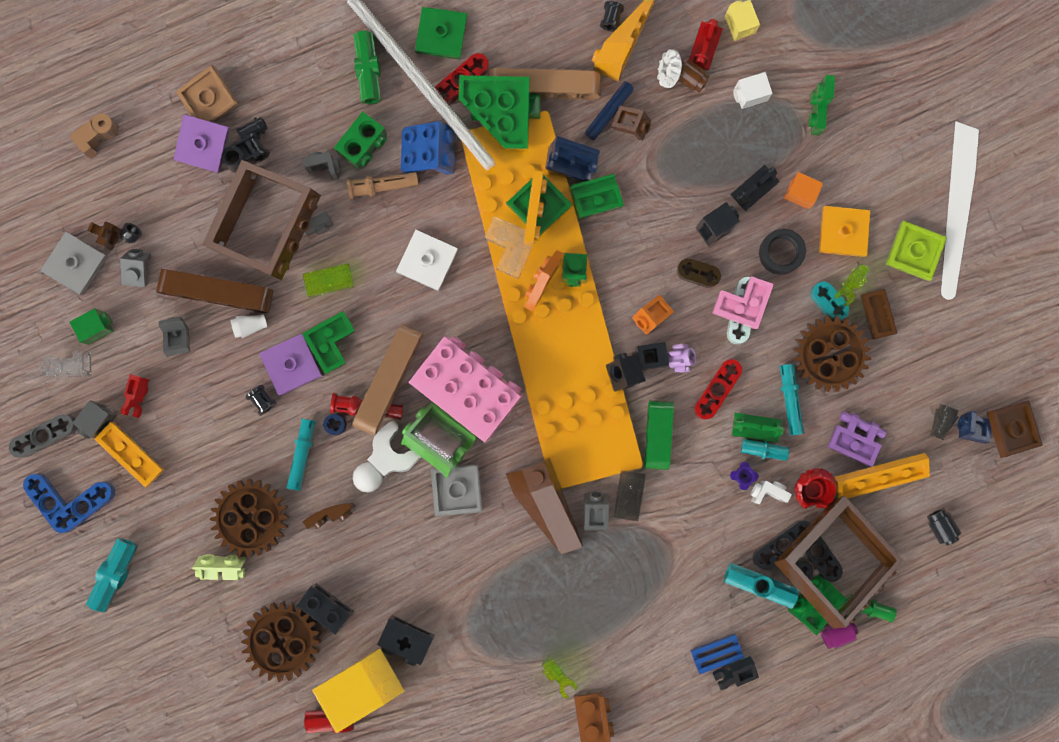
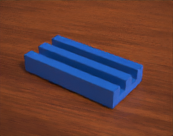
[690,634,744,674]

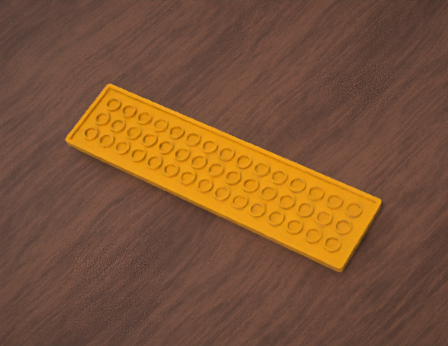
[461,111,643,488]

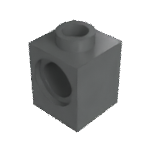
[72,400,117,439]

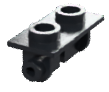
[730,165,780,212]

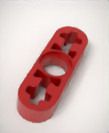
[434,53,489,106]
[694,359,742,420]

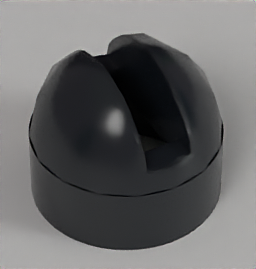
[120,223,142,243]

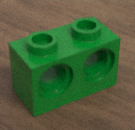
[334,111,387,170]

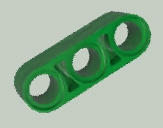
[644,400,674,470]

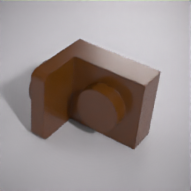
[611,105,651,141]

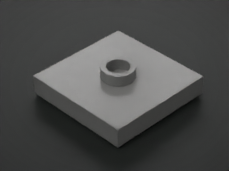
[40,232,108,296]
[431,465,483,516]

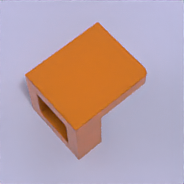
[783,172,823,209]

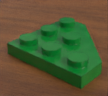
[459,75,530,149]

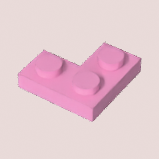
[712,276,774,329]

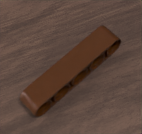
[156,269,274,313]

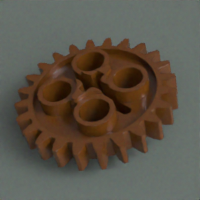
[793,316,871,392]
[210,479,290,557]
[241,601,321,682]

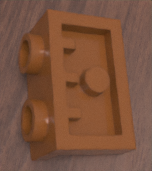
[574,691,614,742]

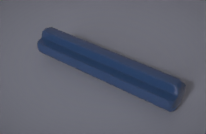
[585,81,634,141]

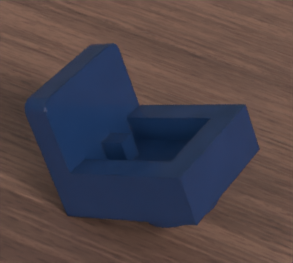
[957,411,991,444]

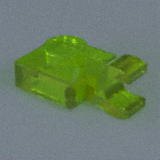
[834,264,870,306]
[542,656,578,699]

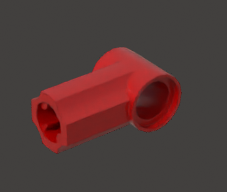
[304,709,355,734]

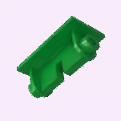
[731,412,783,443]

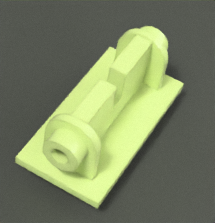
[192,554,247,580]

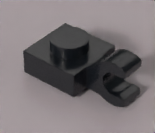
[713,656,759,690]

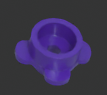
[730,462,759,490]

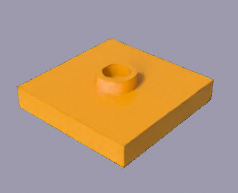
[819,206,870,257]

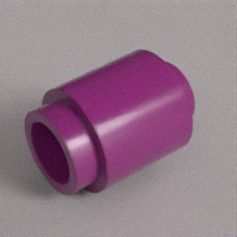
[820,623,859,649]

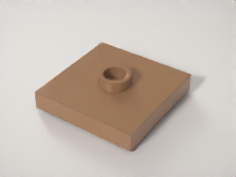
[175,65,240,123]

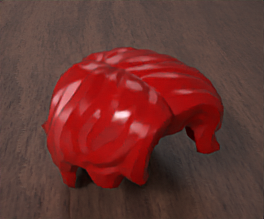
[794,468,837,509]

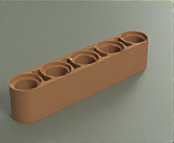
[488,68,601,100]
[352,324,423,436]

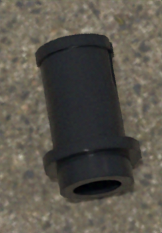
[236,117,268,139]

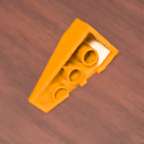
[592,0,655,82]

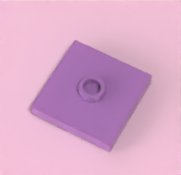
[173,114,230,173]
[259,334,322,396]

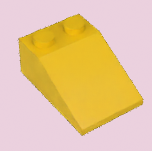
[312,649,404,733]

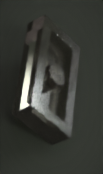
[613,470,646,521]

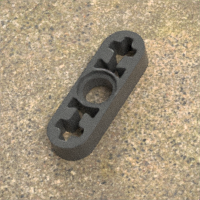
[9,414,77,458]

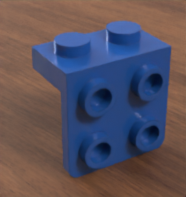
[401,121,456,175]

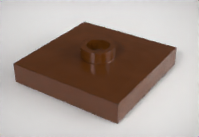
[987,400,1043,458]

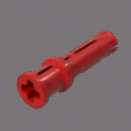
[330,392,403,420]

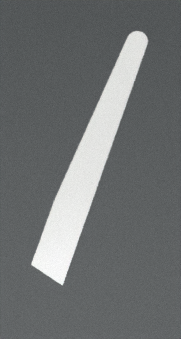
[941,121,979,300]

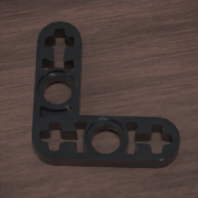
[753,520,843,582]

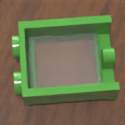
[401,401,477,479]

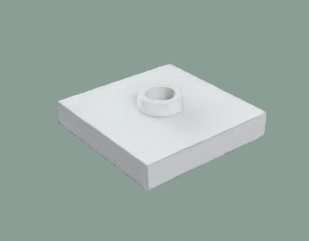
[396,230,458,292]

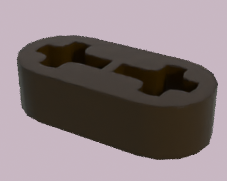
[676,258,721,288]

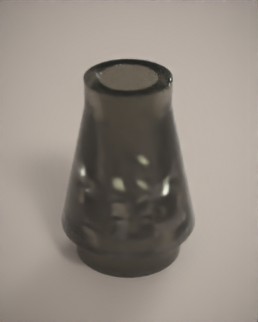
[930,404,959,440]

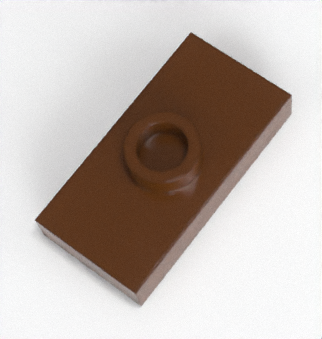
[860,289,898,340]

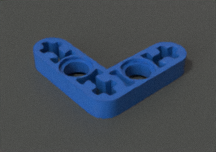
[23,474,115,533]

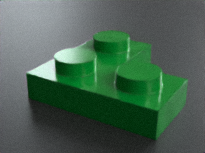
[808,75,835,136]
[302,311,355,375]

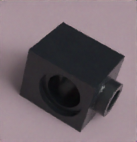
[605,353,646,392]

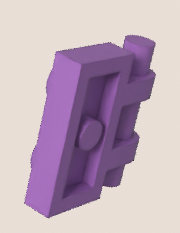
[827,411,887,467]

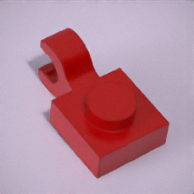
[121,374,149,418]

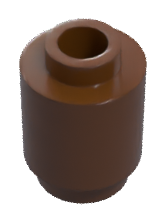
[678,59,710,92]

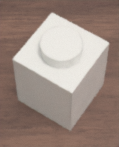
[733,72,773,109]

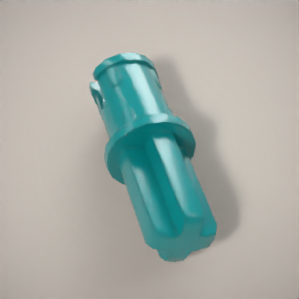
[741,438,789,461]

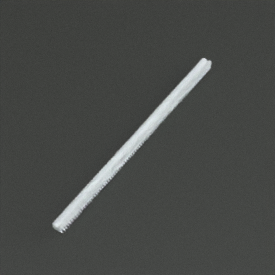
[347,0,496,170]

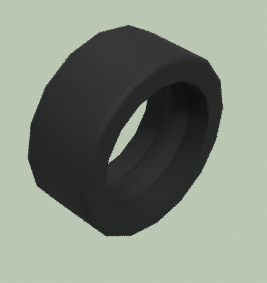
[759,228,806,275]

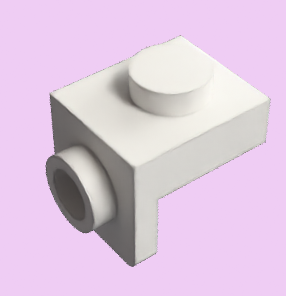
[751,481,792,504]

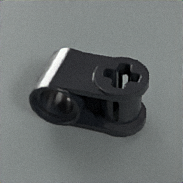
[221,133,270,173]

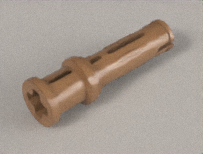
[347,172,419,200]

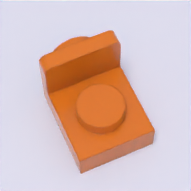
[632,294,674,335]

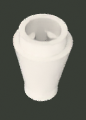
[230,314,267,339]

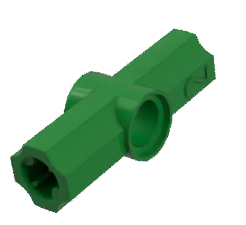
[353,30,382,105]

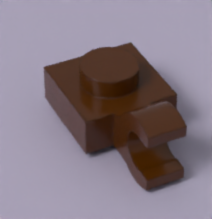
[87,221,121,250]

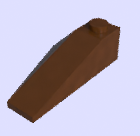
[506,458,583,554]

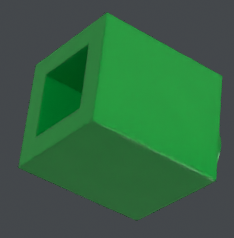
[69,308,114,345]

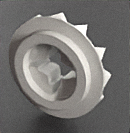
[657,50,682,88]

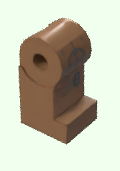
[69,113,118,159]

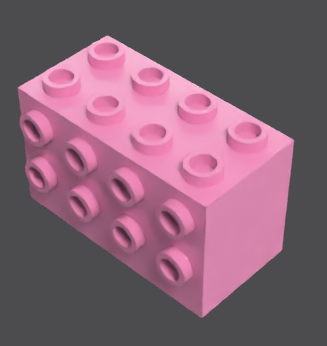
[409,336,524,442]

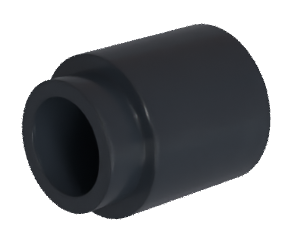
[927,508,961,546]

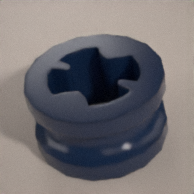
[323,414,346,435]

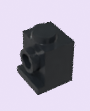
[632,342,669,371]

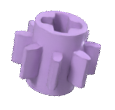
[667,344,696,373]

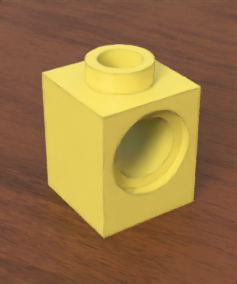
[725,0,760,41]

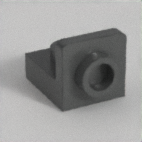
[584,491,609,530]

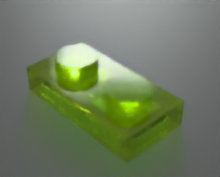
[303,263,354,298]

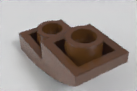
[302,503,355,529]

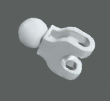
[352,421,421,493]

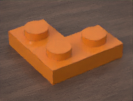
[524,250,565,312]

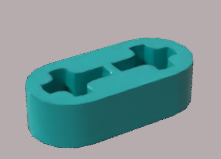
[810,281,849,321]

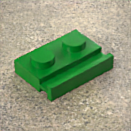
[569,174,624,219]

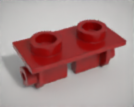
[689,19,723,71]

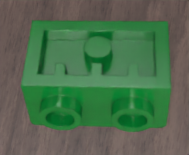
[788,575,847,636]

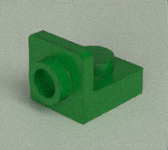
[562,253,587,287]

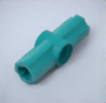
[86,538,138,613]
[723,562,799,609]

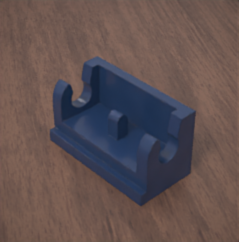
[545,136,600,182]

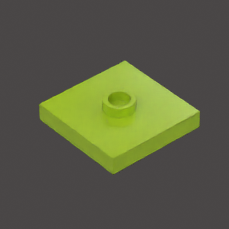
[885,220,947,281]

